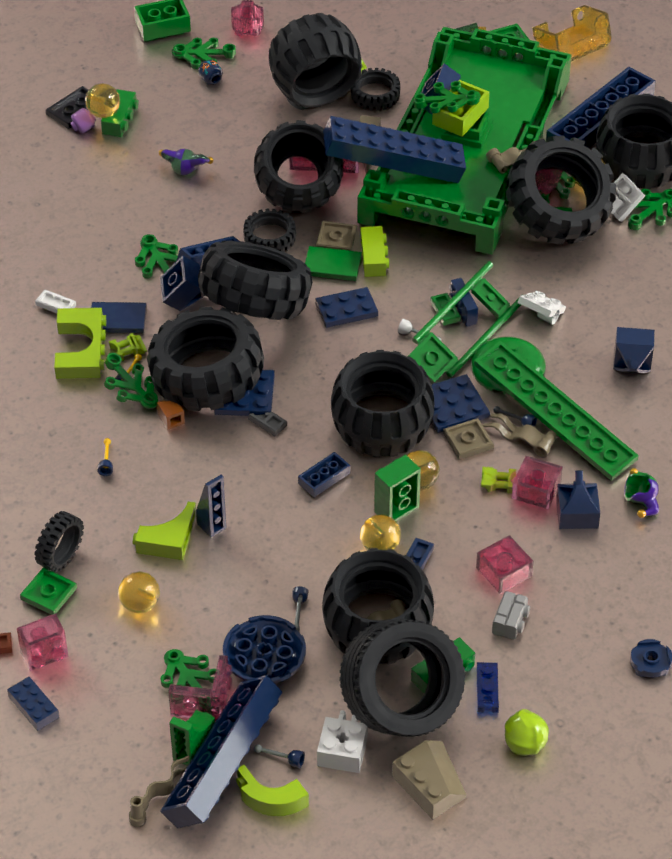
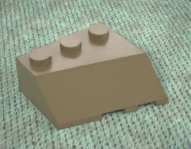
[392,740,467,820]

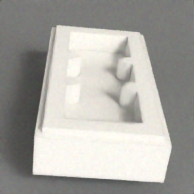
[35,290,76,313]

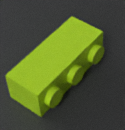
[361,226,389,277]

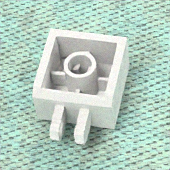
[317,710,368,773]

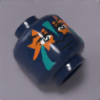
[198,60,223,84]

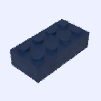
[449,278,478,327]
[298,452,351,498]
[7,677,59,731]

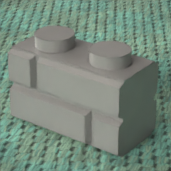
[492,591,531,640]

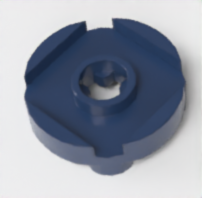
[630,639,672,677]

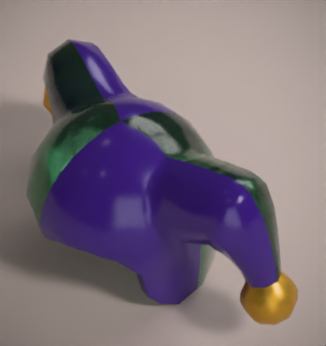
[159,149,214,175]

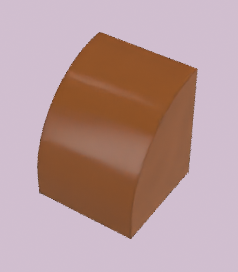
[157,401,185,430]

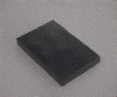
[45,86,106,129]

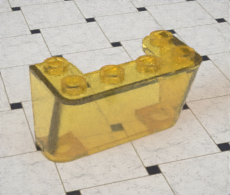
[532,5,611,62]

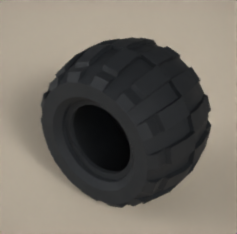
[254,120,344,213]

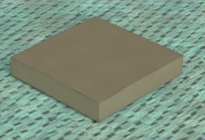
[316,221,357,251]
[443,418,494,460]

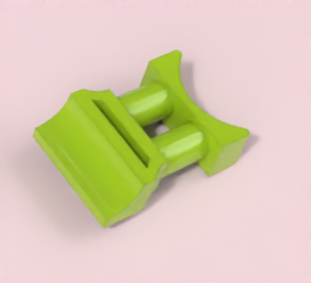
[109,333,147,362]
[481,467,517,494]

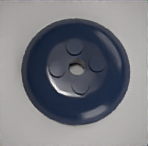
[223,615,306,684]

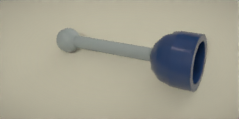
[292,586,309,631]
[254,744,305,768]

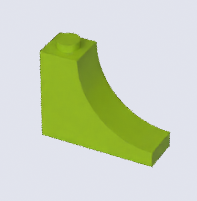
[132,501,196,560]

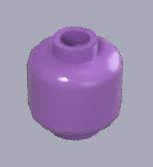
[70,108,96,133]

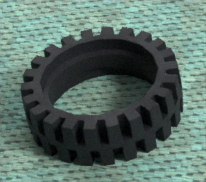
[351,68,400,111]
[243,208,296,252]
[34,511,84,572]

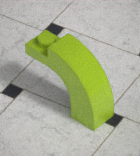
[236,765,309,816]

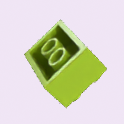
[432,80,489,137]

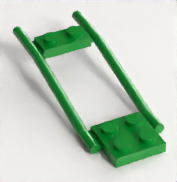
[407,261,522,384]

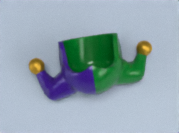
[624,468,659,518]

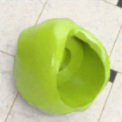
[505,709,549,756]

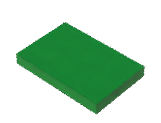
[305,246,362,281]

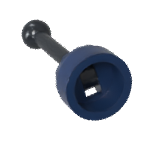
[493,406,537,427]

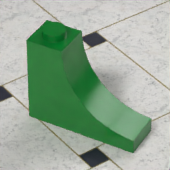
[169,710,215,766]

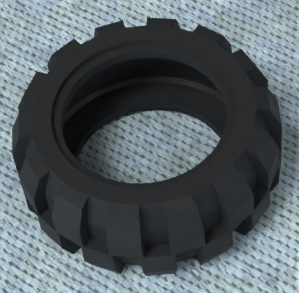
[506,136,616,244]
[198,241,313,320]
[147,307,264,411]

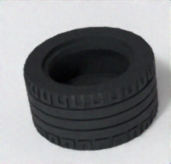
[339,619,465,737]

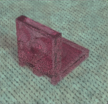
[168,655,232,721]

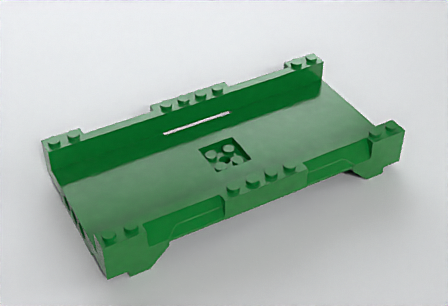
[357,27,572,255]

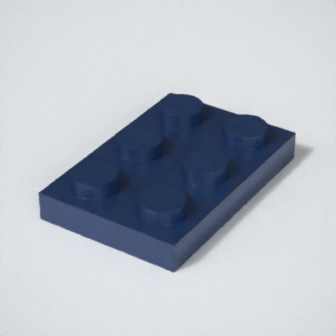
[315,287,378,328]

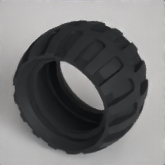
[268,13,362,108]
[596,93,672,189]
[331,350,435,458]
[322,548,434,665]

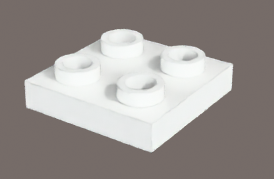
[611,173,645,222]
[518,291,566,324]

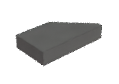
[248,412,287,436]

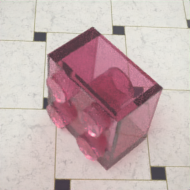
[512,456,563,509]
[476,535,534,594]
[17,613,68,671]

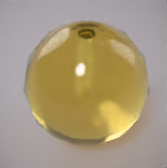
[85,83,120,119]
[407,450,440,491]
[360,514,401,551]
[118,571,160,614]

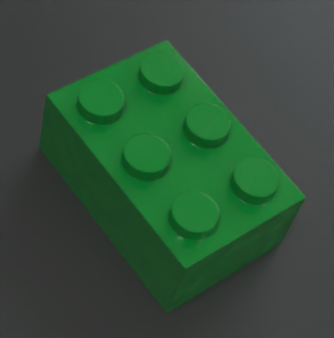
[134,0,191,41]
[374,454,421,526]

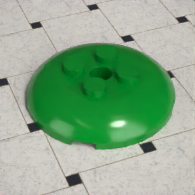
[471,337,546,394]

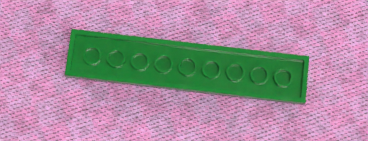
[474,341,639,481]

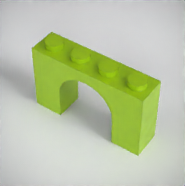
[54,308,107,379]

